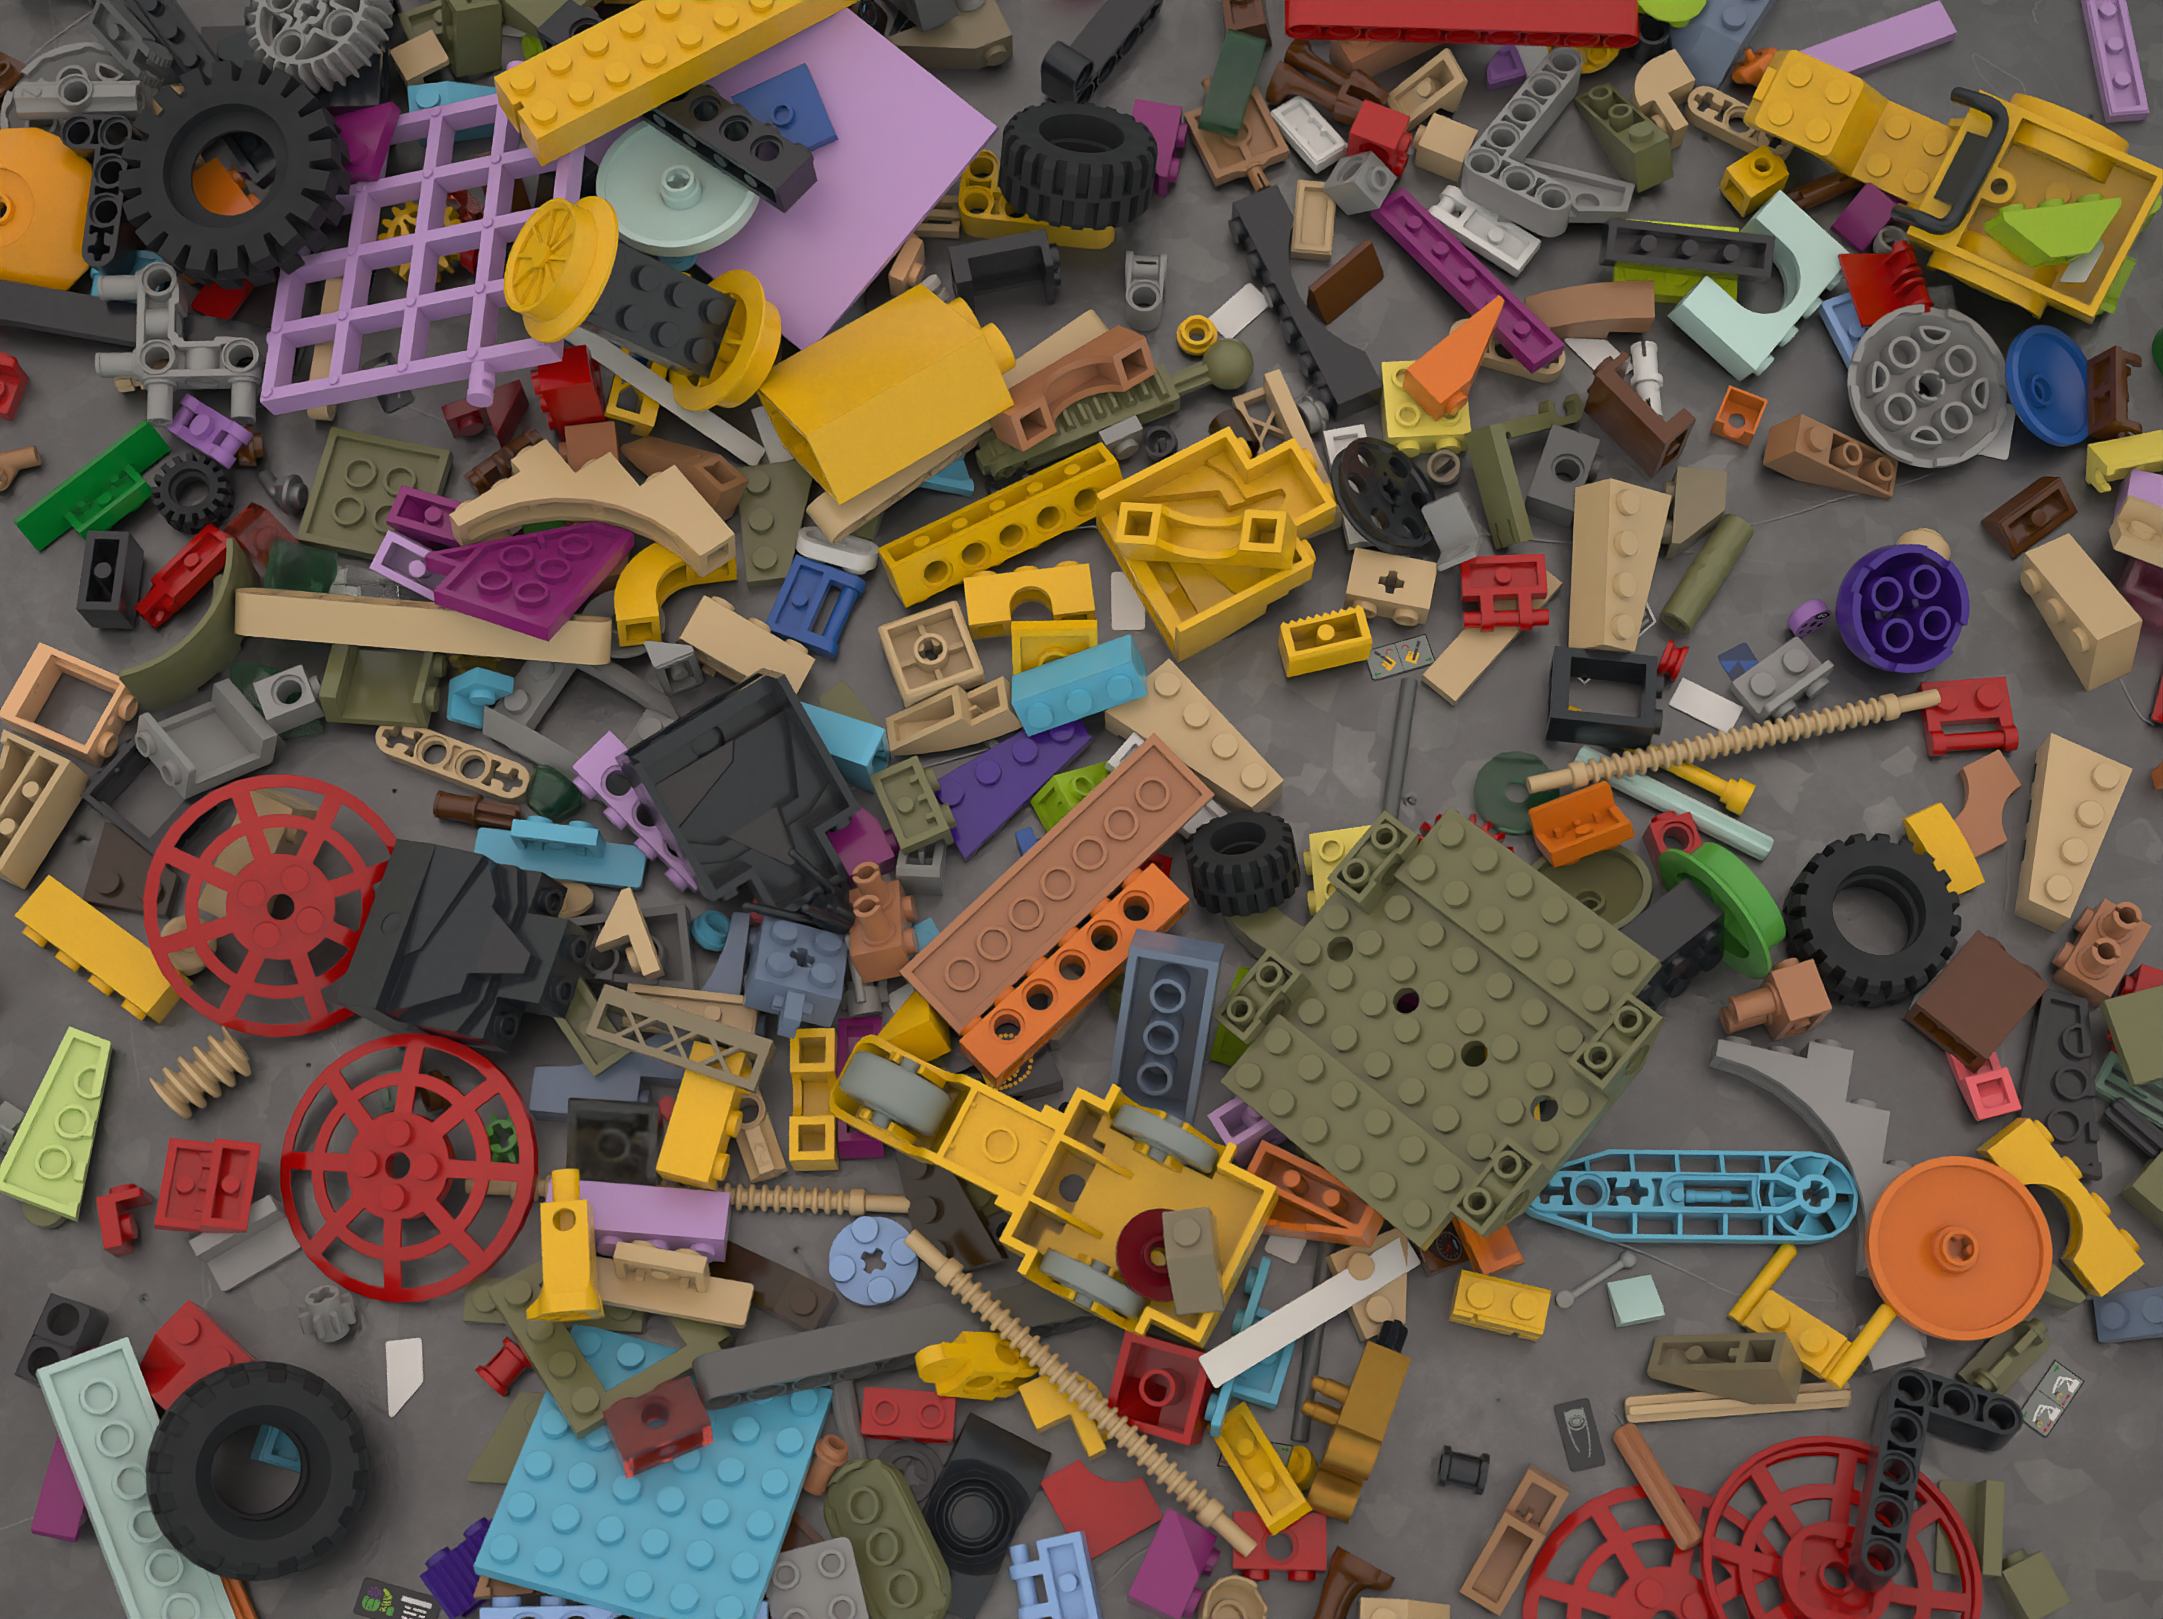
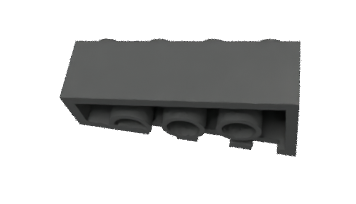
[564,903,699,991]

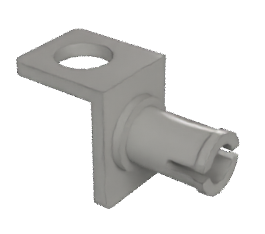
[1421,492,1483,571]

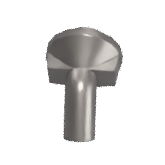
[258,470,308,516]

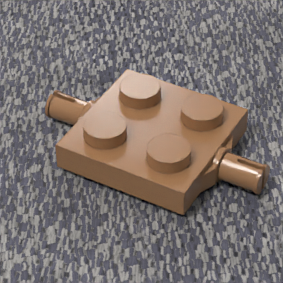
[1183,75,1289,193]

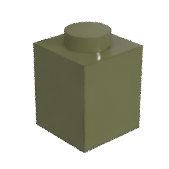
[1992,1548,2071,1619]

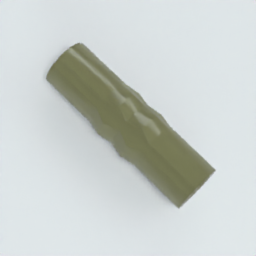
[1659,514,1754,634]

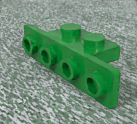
[14,420,170,550]

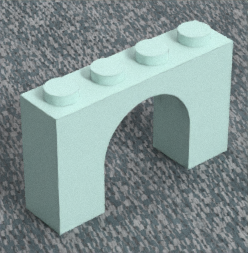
[1668,190,1850,382]

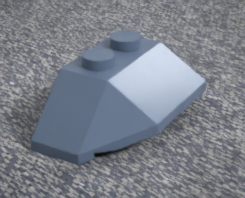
[1669,0,1777,90]

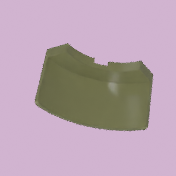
[119,537,260,712]

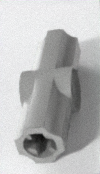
[14,74,146,120]

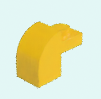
[1018,1372,1109,1461]

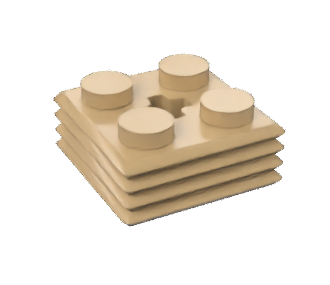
[878,601,985,709]

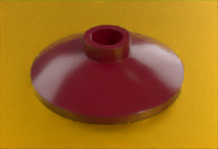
[1115,1208,1174,1302]

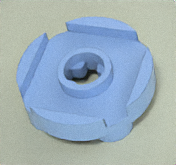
[829,1216,919,1308]

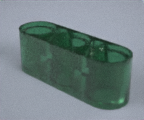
[1198,29,1267,140]

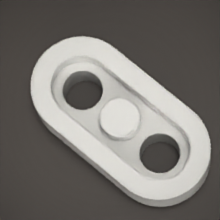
[796,526,879,575]

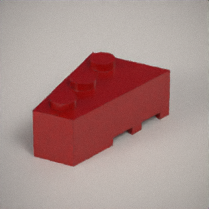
[531,344,609,442]

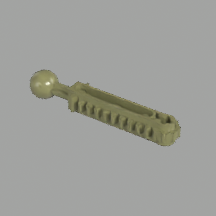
[975,338,1254,481]

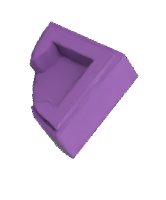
[1486,45,1527,92]

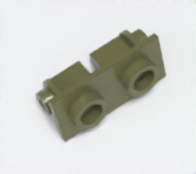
[1957,1317,2052,1395]

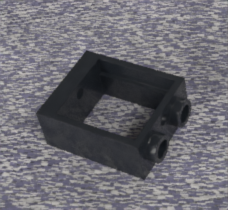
[1545,646,1664,751]
[80,736,226,868]

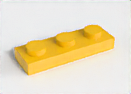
[1206,1401,1313,1535]

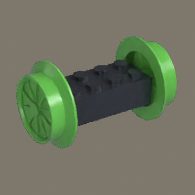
[1619,842,1786,1011]

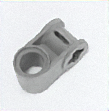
[1125,251,1167,332]

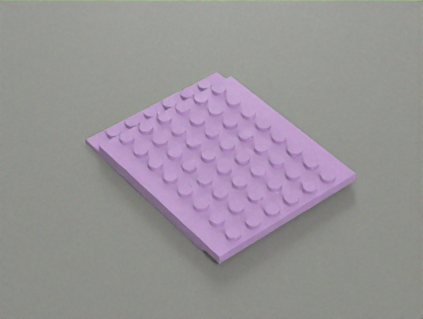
[584,8,999,350]

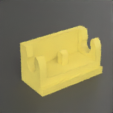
[2085,429,2163,493]

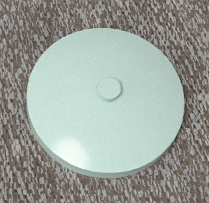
[596,121,760,257]

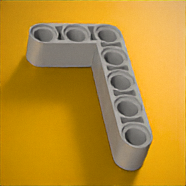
[1461,47,1583,237]

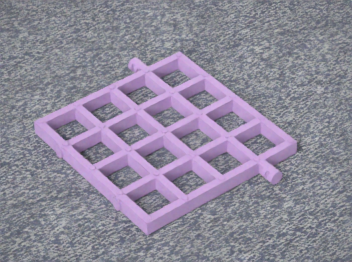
[260,60,585,415]

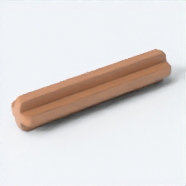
[1613,1423,1702,1550]

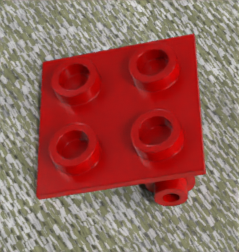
[1838,240,1934,327]

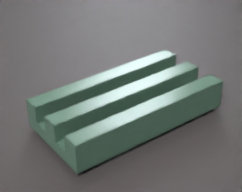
[2095,1051,2163,1132]

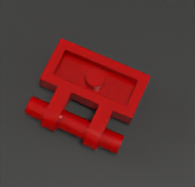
[1458,554,1549,632]

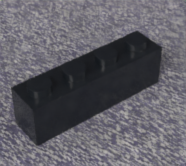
[1598,218,1776,283]

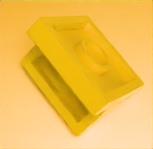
[1011,620,1098,675]

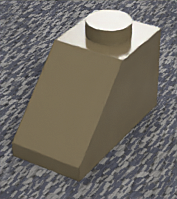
[1162,1207,1225,1316]

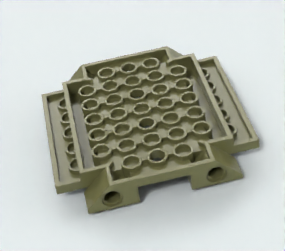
[1212,807,1664,1251]

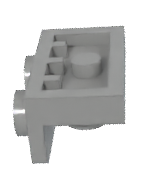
[1729,636,1835,726]

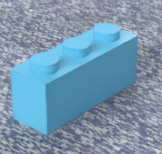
[1011,634,1148,737]

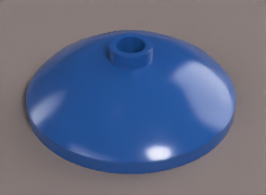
[2005,325,2088,447]

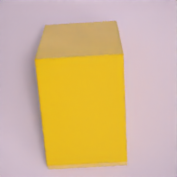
[877,990,951,1062]

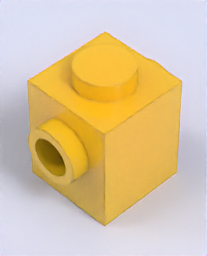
[1719,144,1790,218]

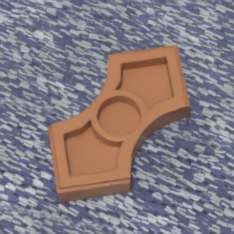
[1954,749,2022,859]

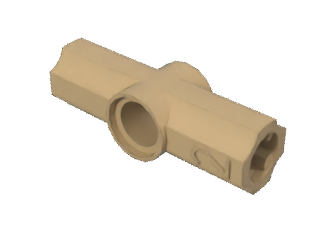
[736,1066,788,1184]

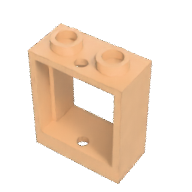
[0,642,139,768]

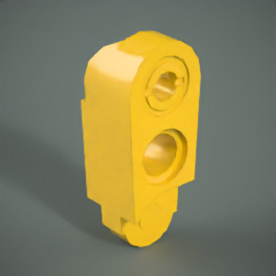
[915,1331,1040,1401]

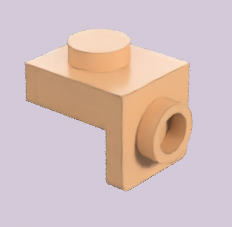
[888,233,925,296]

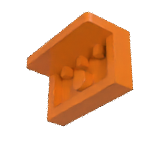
[1528,781,1635,868]

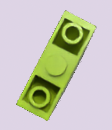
[1984,193,2122,268]

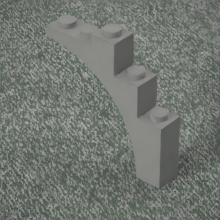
[1708,1036,1914,1279]

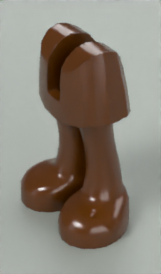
[1265,39,1389,126]
[1313,1546,1396,1619]

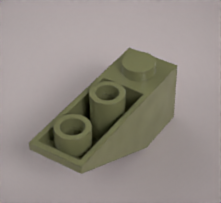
[1574,82,1674,193]

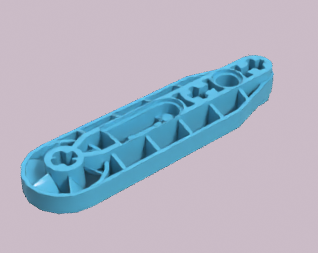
[1525,1149,1859,1244]

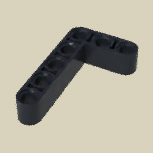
[1848,1367,2024,1592]

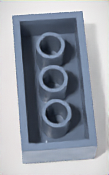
[1107,928,1225,1126]

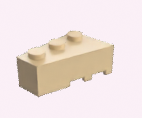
[2020,533,2143,692]
[674,595,816,694]
[0,729,91,890]
[198,789,320,918]

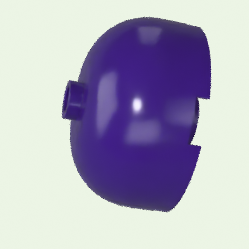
[1835,544,1970,673]

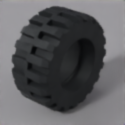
[998,101,1158,231]
[1782,833,1962,1008]

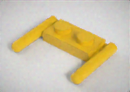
[1727,1243,1896,1390]

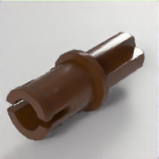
[433,790,521,830]

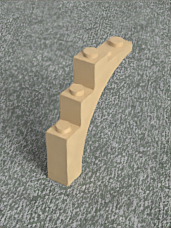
[449,439,736,578]

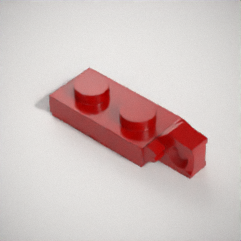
[134,524,230,629]

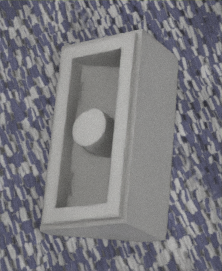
[643,641,705,697]

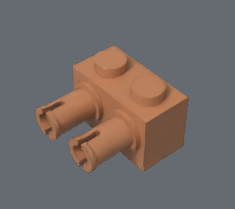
[849,861,919,984]
[2051,898,2152,1008]
[1719,958,1832,1043]

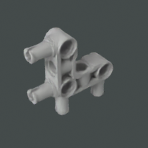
[95,261,266,427]

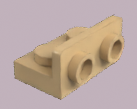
[2109,495,2163,568]

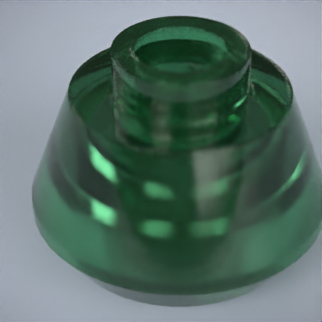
[525,764,581,818]

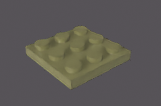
[296,427,453,560]

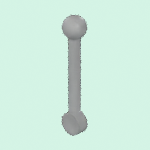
[1555,1250,1637,1309]

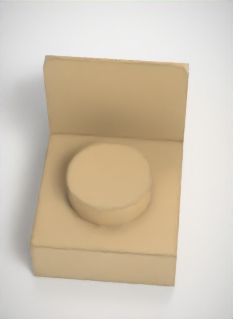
[1387,48,1468,132]
[595,887,665,981]

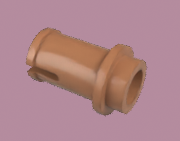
[802,1434,849,1496]

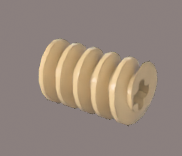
[149,1026,251,1119]

